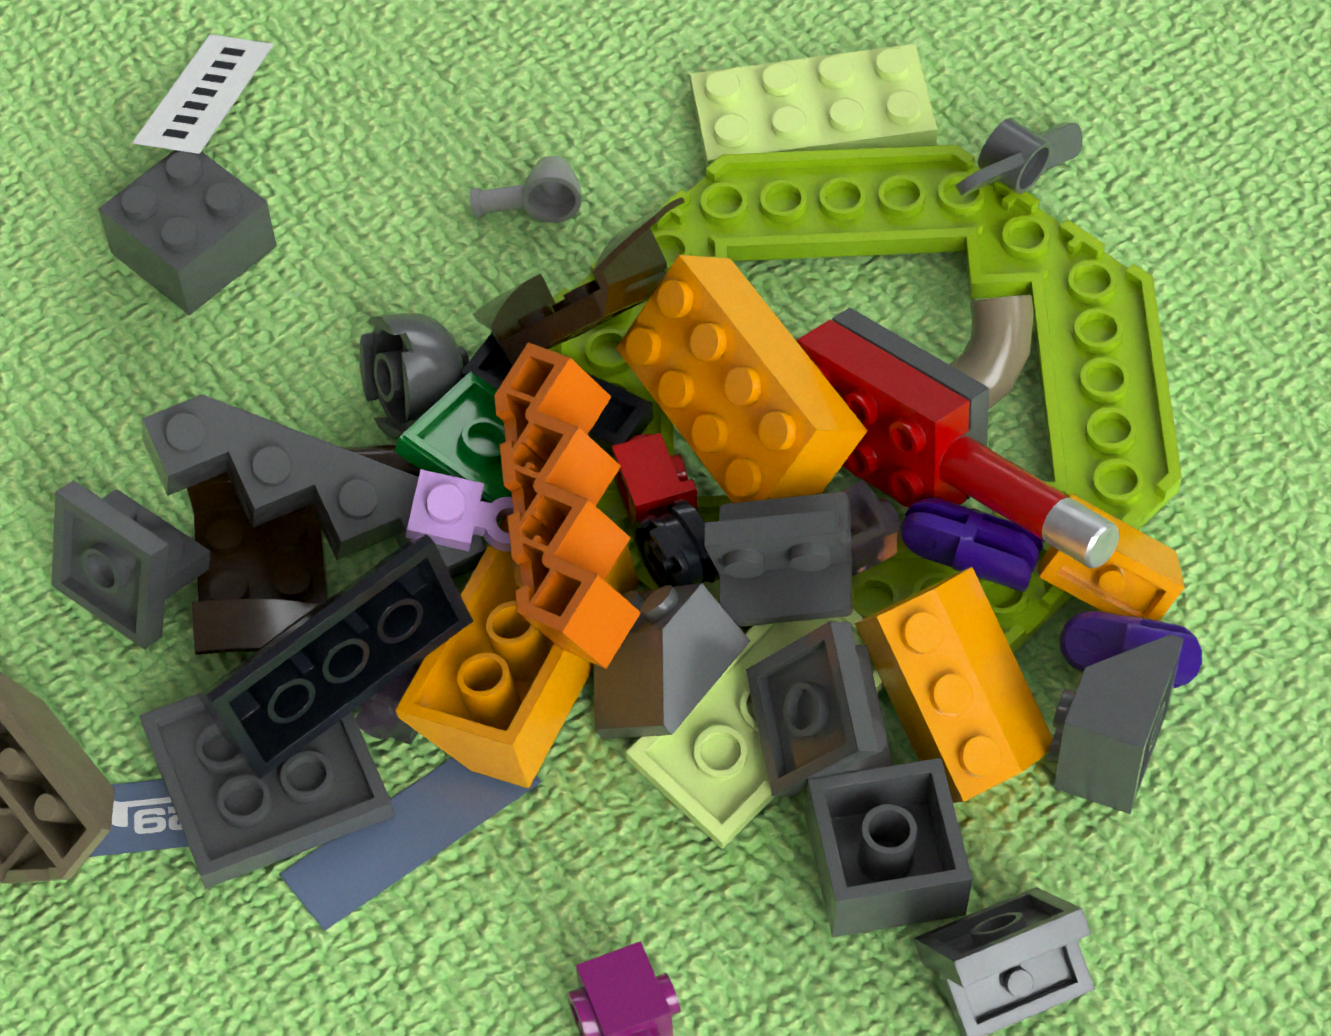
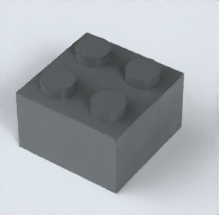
[98,150,277,316]
[805,758,973,937]

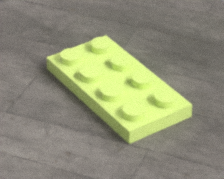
[690,44,938,168]
[626,609,884,849]

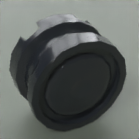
[632,498,720,588]

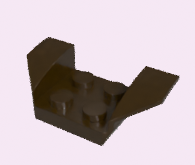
[473,197,685,365]
[187,472,329,655]

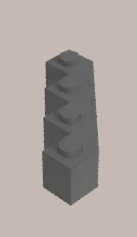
[142,394,486,579]

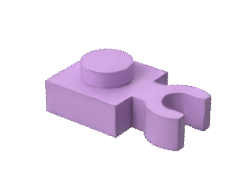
[405,469,513,552]

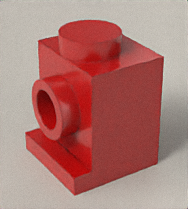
[612,432,698,526]

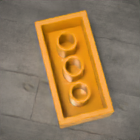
[616,255,868,503]

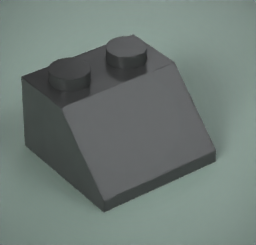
[594,583,750,739]
[1048,634,1184,814]

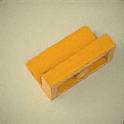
[1037,494,1185,621]

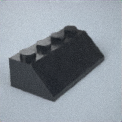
[197,534,473,779]

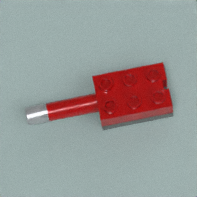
[796,308,1119,568]

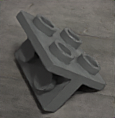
[705,492,853,627]

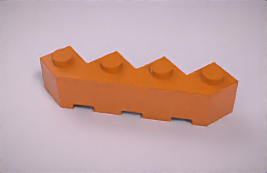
[494,343,641,669]

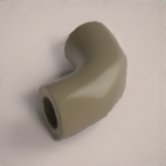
[949,295,1034,409]

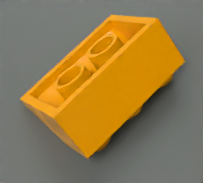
[855,567,1053,803]

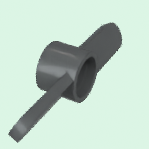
[955,118,1082,197]

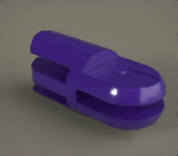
[900,498,1045,592]
[1059,611,1202,688]

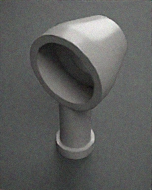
[470,156,582,223]

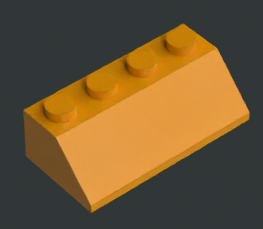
[395,516,639,789]

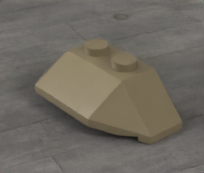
[0,672,115,884]

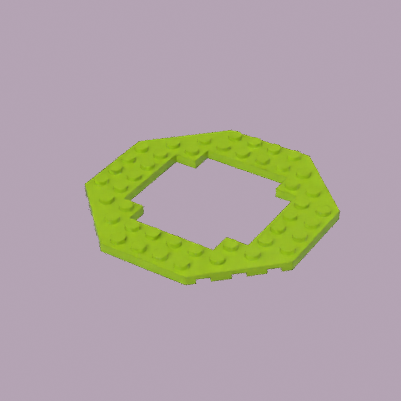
[548,145,1182,654]

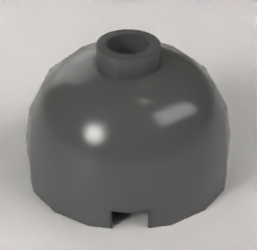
[360,313,469,437]

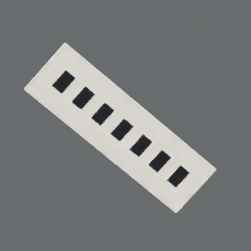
[132,34,274,154]

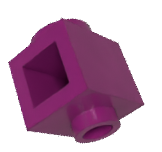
[567,941,680,1036]

